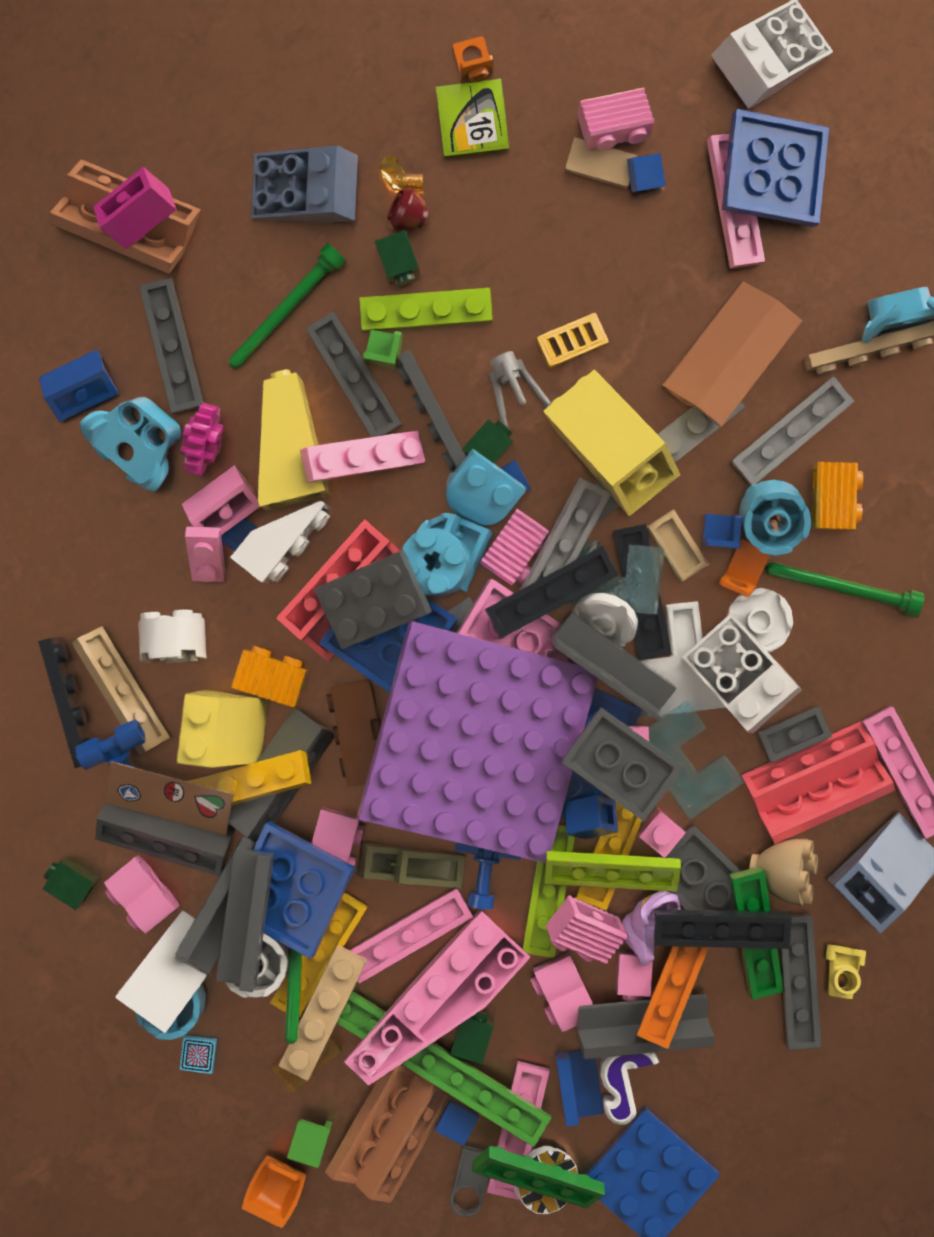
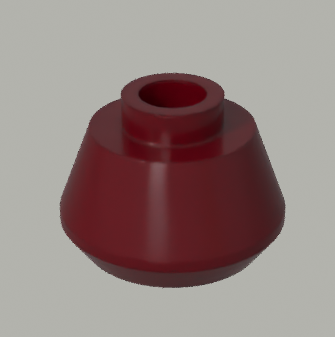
[387,187,429,231]

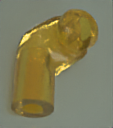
[379,155,423,191]

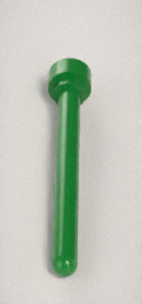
[228,242,346,369]
[766,562,925,618]
[284,948,302,1044]

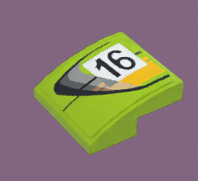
[436,78,509,156]

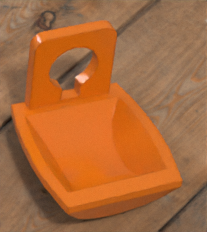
[241,1155,307,1228]

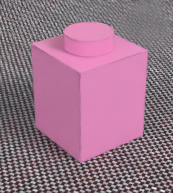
[637,808,686,858]
[615,949,653,1001]

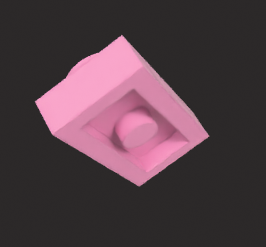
[185,527,226,582]

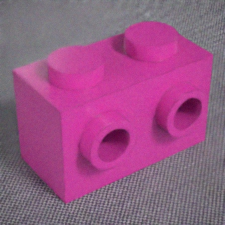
[93,167,177,249]

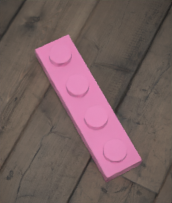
[707,133,765,269]
[300,431,425,483]
[861,706,934,839]
[349,888,473,984]
[487,1061,550,1200]

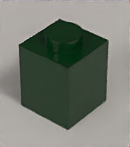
[375,230,420,286]
[462,419,513,464]
[42,857,100,911]
[450,1010,494,1064]

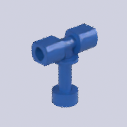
[75,719,146,770]
[455,842,521,910]

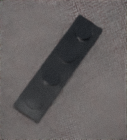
[613,524,672,660]
[484,546,618,639]
[38,637,92,768]
[654,909,792,949]

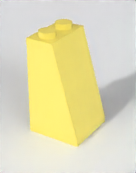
[543,369,681,516]
[258,370,331,511]
[177,690,269,767]

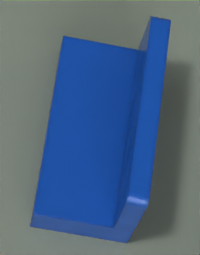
[39,350,118,422]
[555,1050,604,1127]

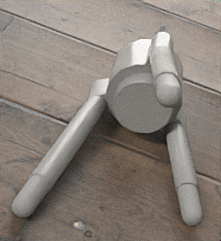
[488,351,551,428]

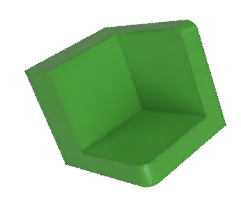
[363,330,403,370]
[287,1119,333,1168]

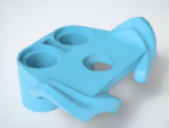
[862,287,934,343]
[79,397,181,492]

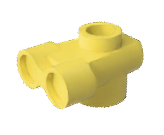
[825,944,866,1000]

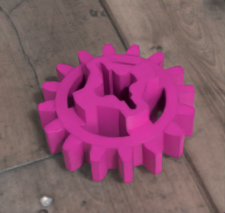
[180,403,224,477]

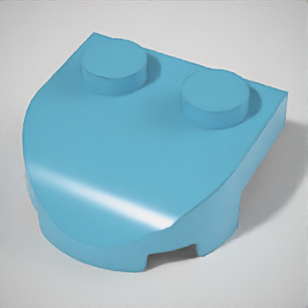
[446,449,526,525]
[416,513,494,592]

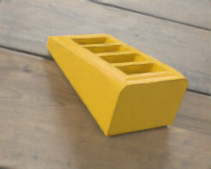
[536,312,609,370]

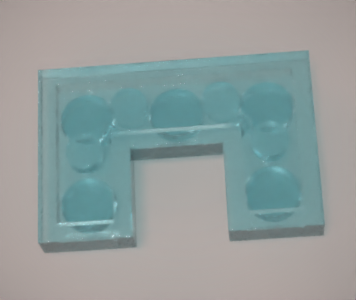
[564,540,665,615]
[648,700,744,820]

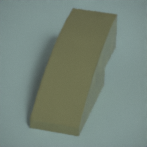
[357,842,466,888]

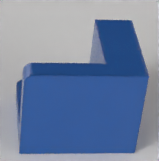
[702,514,742,550]
[564,795,618,839]

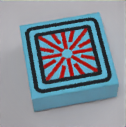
[179,1035,217,1074]

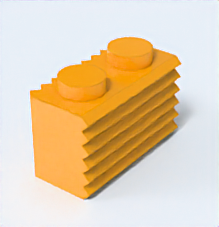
[811,462,863,531]
[231,645,309,707]

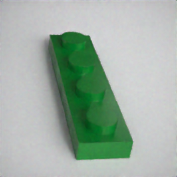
[729,867,784,1000]
[472,1146,605,1209]

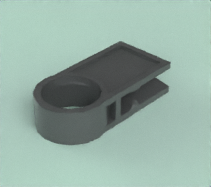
[450,1145,488,1217]

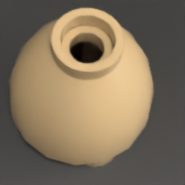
[750,838,818,906]

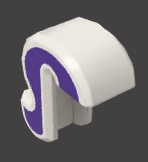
[599,1052,659,1125]

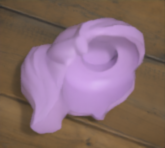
[622,891,681,966]

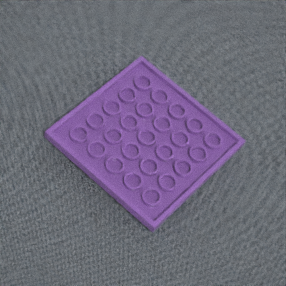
[357,620,598,863]

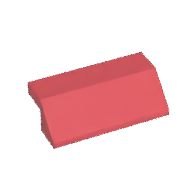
[276,519,400,662]
[741,721,895,845]

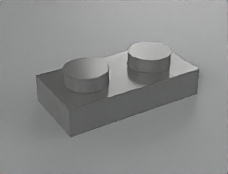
[757,706,832,763]

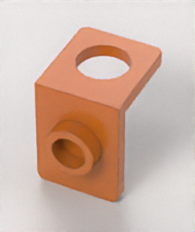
[453,36,493,81]
[719,538,770,597]

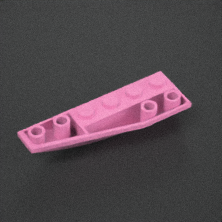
[344,909,530,1085]

